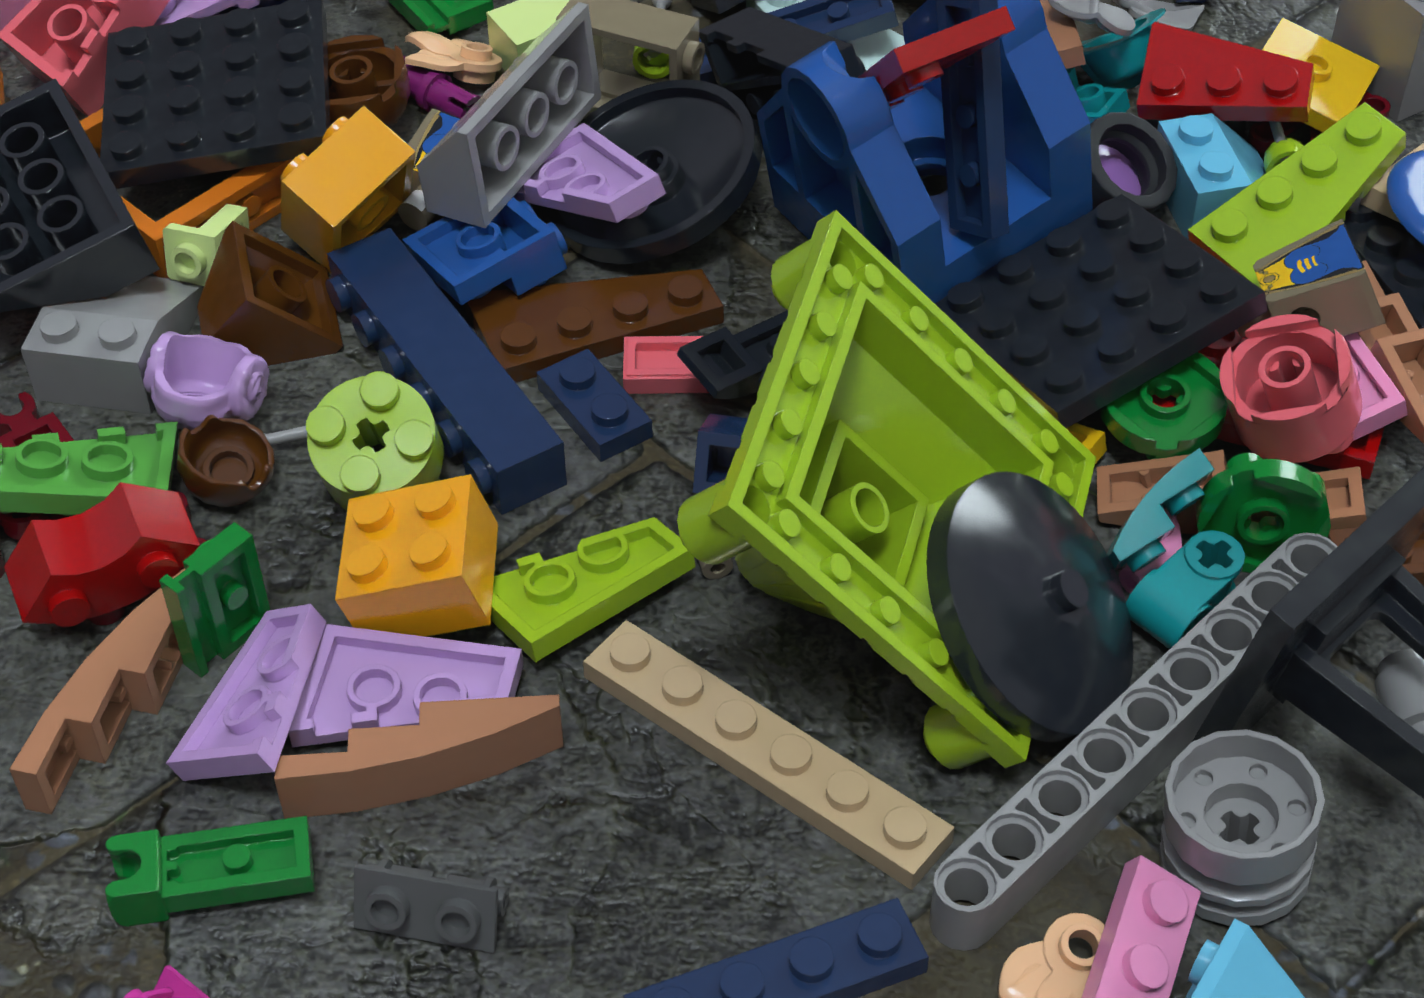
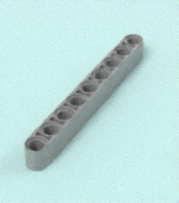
[929,532,1338,951]

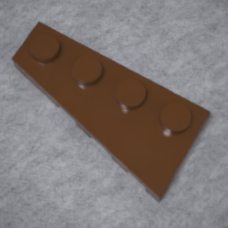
[464,269,724,383]

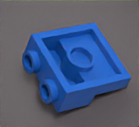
[402,197,568,305]

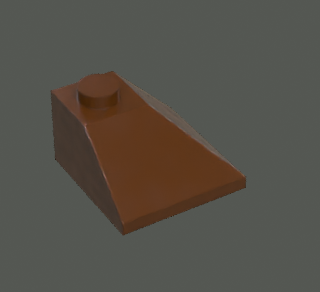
[197,221,343,366]

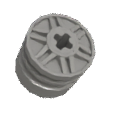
[1159,729,1325,926]

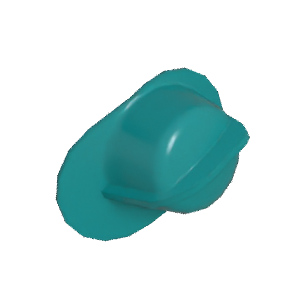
[1081,8,1166,89]

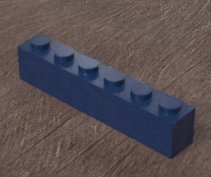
[325,228,567,515]

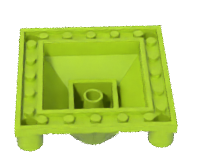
[677,210,1096,769]

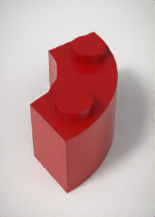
[4,482,200,627]

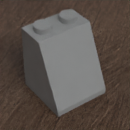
[1331,0,1424,122]

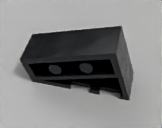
[699,7,866,130]

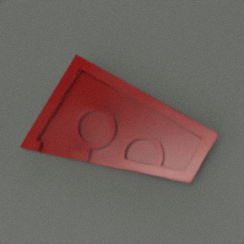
[858,6,1016,110]
[1136,22,1314,122]

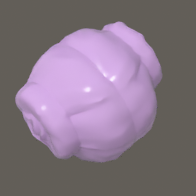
[143,331,270,431]

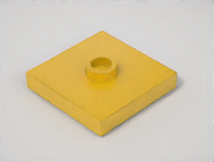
[1262,18,1380,133]

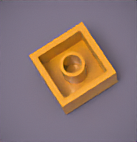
[281,106,416,274]
[335,474,498,637]

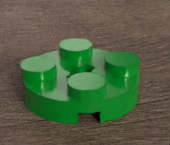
[1099,352,1228,460]
[1195,453,1331,573]

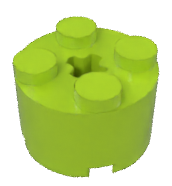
[306,371,444,511]

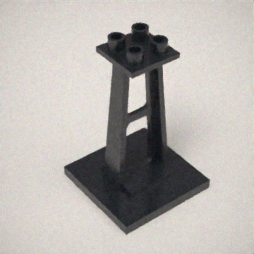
[1192,467,1424,799]

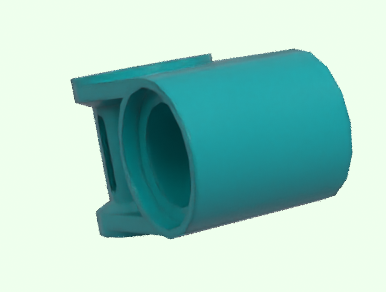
[1126,530,1245,649]

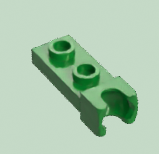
[105,816,315,927]

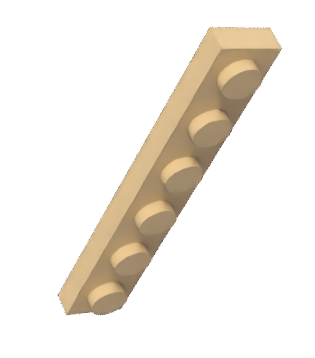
[583,620,955,890]

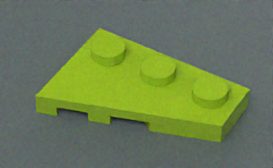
[491,517,696,662]

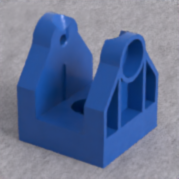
[757,0,1093,303]

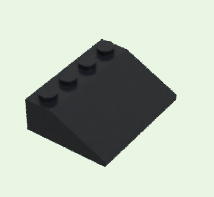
[0,78,160,312]

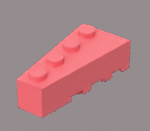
[0,0,170,117]

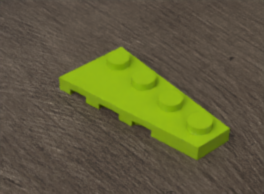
[1188,102,1406,288]

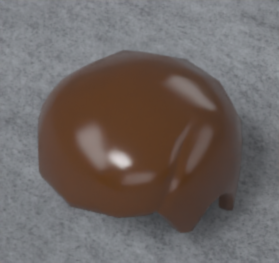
[177,415,275,508]

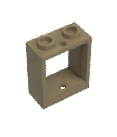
[556,0,705,113]

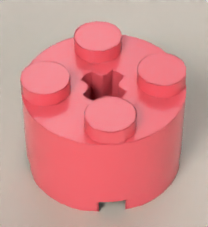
[1220,314,1362,463]

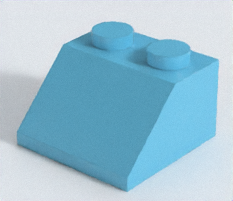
[1157,113,1266,239]

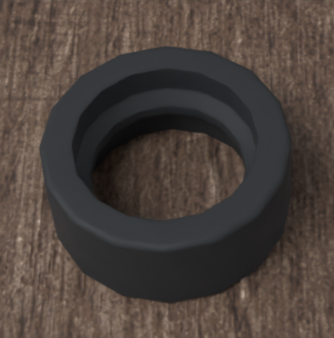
[1090,112,1178,214]

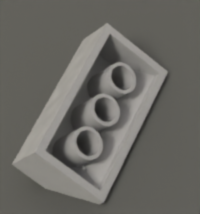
[417,2,601,228]

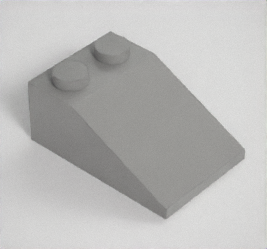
[20,276,204,414]

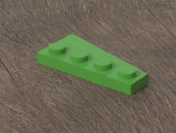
[0,421,178,516]

